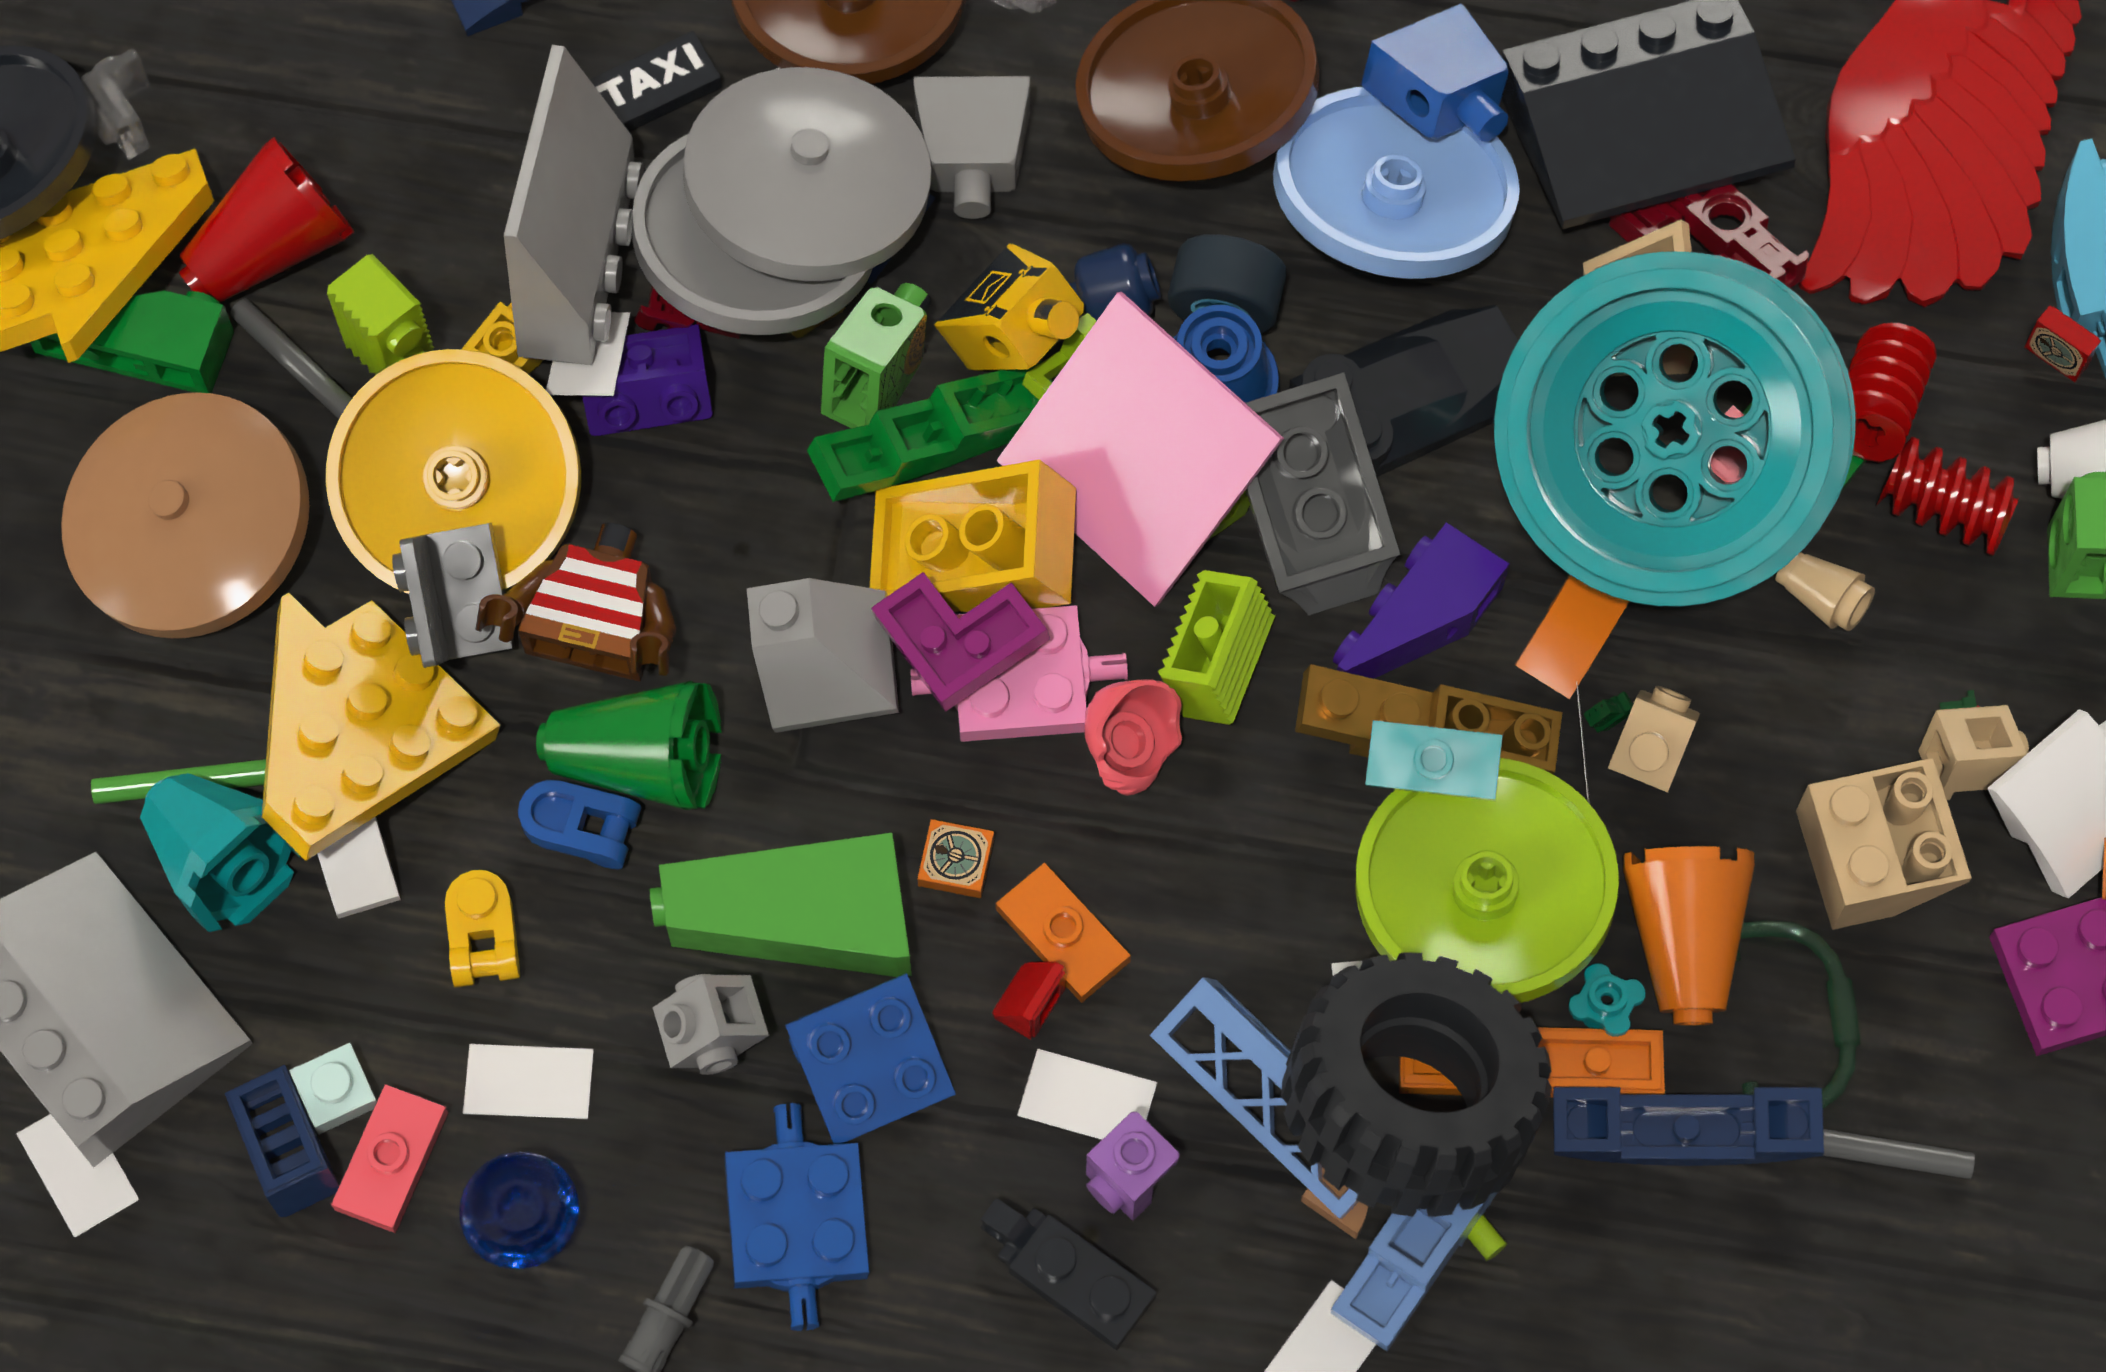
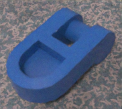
[518,780,642,869]

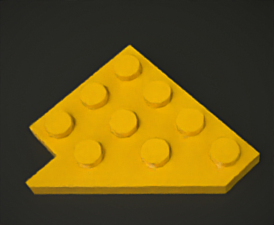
[0,149,214,363]
[262,593,501,861]

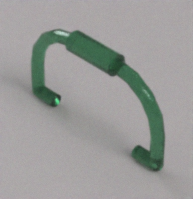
[1736,920,1861,1109]

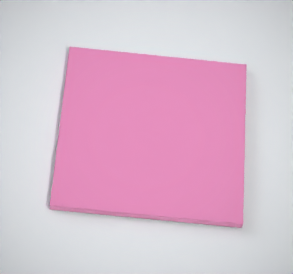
[996,292,1284,607]

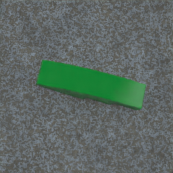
[807,361,1053,502]

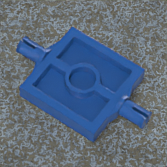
[725,1103,869,1331]

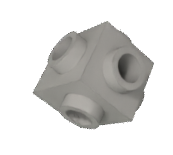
[653,974,769,1075]

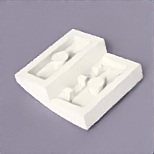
[1987,709,2106,899]

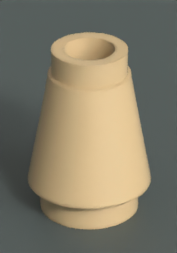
[1775,552,1875,631]

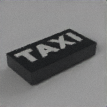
[590,31,722,131]

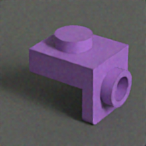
[1086,1112,1179,1221]

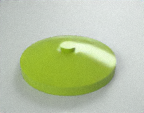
[1356,758,1619,1003]

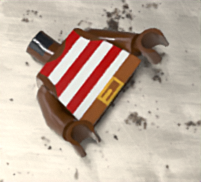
[475,523,676,682]

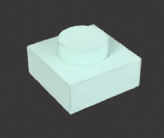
[289,1043,377,1135]

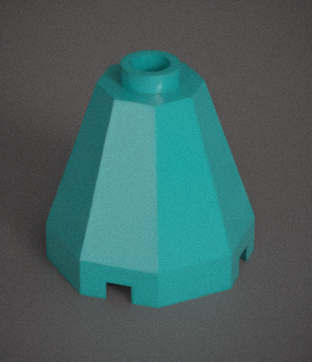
[140,773,300,932]

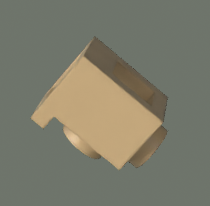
[1918,705,2029,800]

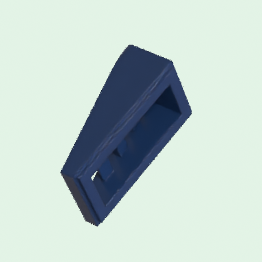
[225,1065,339,1217]

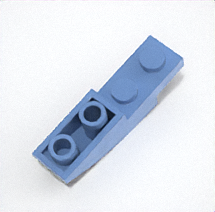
[1331,1137,1535,1351]

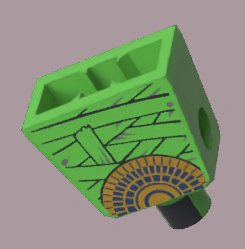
[821,283,932,428]

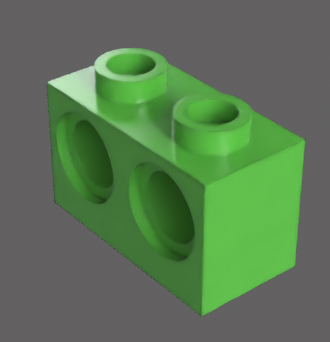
[2047,472,2106,599]

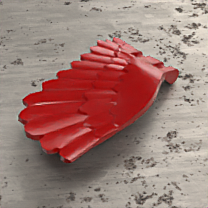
[1799,0,2082,307]

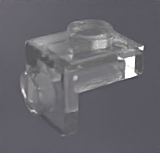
[81,49,150,160]

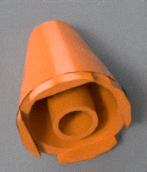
[1623,846,1755,1026]

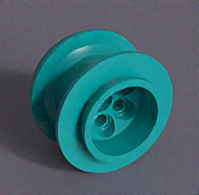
[1494,252,1856,606]

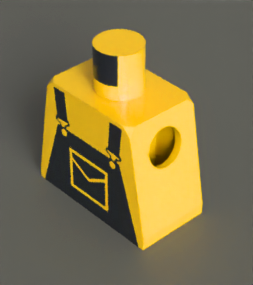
[934,244,1084,370]

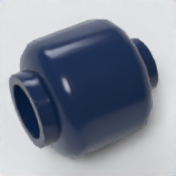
[1069,244,1161,321]

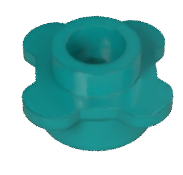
[1569,964,1645,1037]

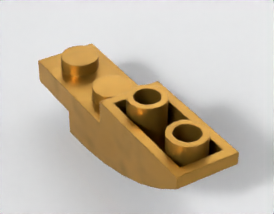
[1295,664,1562,774]

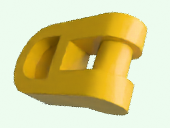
[445,870,520,988]

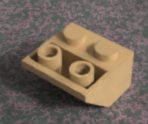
[1796,758,1971,930]

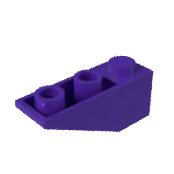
[1333,522,1509,679]

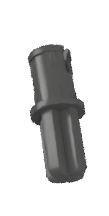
[618,1246,714,1372]

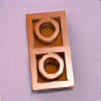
[1514,575,1629,699]

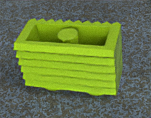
[327,254,434,375]
[1158,570,1275,725]

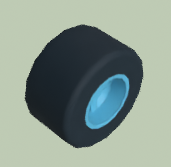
[1168,234,1286,333]

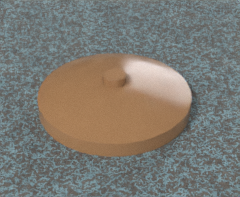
[62,392,310,638]

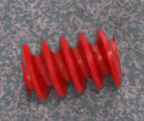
[1848,323,1937,462]
[1876,437,2020,556]

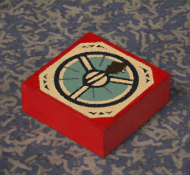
[2025,305,2101,382]

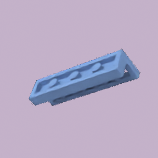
[1150,977,1358,1219]

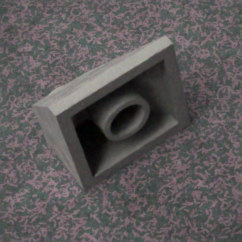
[747,578,899,733]

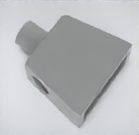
[914,76,1030,219]

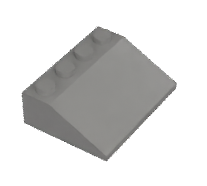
[504,45,644,365]
[0,852,253,1168]

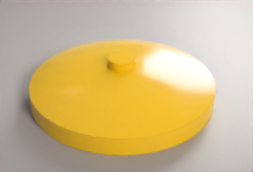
[326,349,581,594]

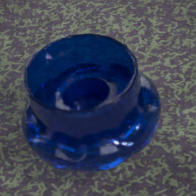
[459,1152,579,1269]

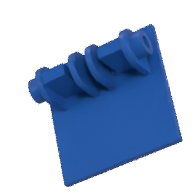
[785,973,956,1145]

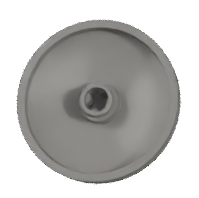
[683,67,931,281]
[632,134,873,335]

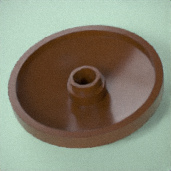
[731,0,967,84]
[1076,0,1320,181]

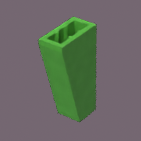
[650,833,912,977]

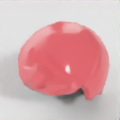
[1084,679,1182,796]

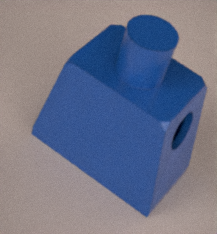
[1361,4,1509,142]

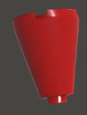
[179,137,354,302]

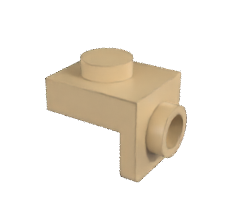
[1608,686,1700,792]

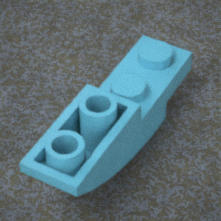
[2051,139,2106,379]

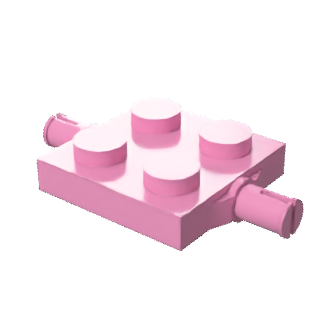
[910,605,1128,742]

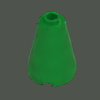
[536,681,721,810]

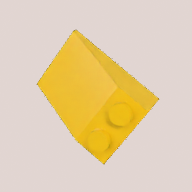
[870,459,1076,612]

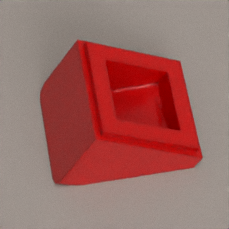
[992,962,1065,1040]

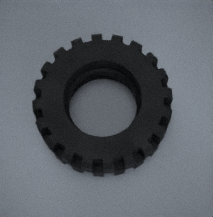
[1281,952,1552,1217]

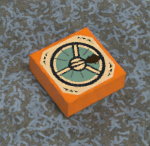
[917,819,994,898]

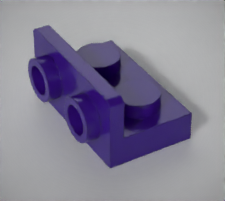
[582,324,712,436]

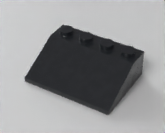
[1501,0,1795,229]

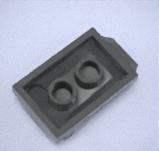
[1245,372,1400,615]

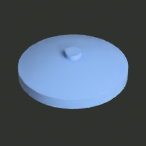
[1273,87,1519,279]

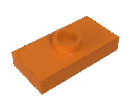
[996,862,1131,1003]

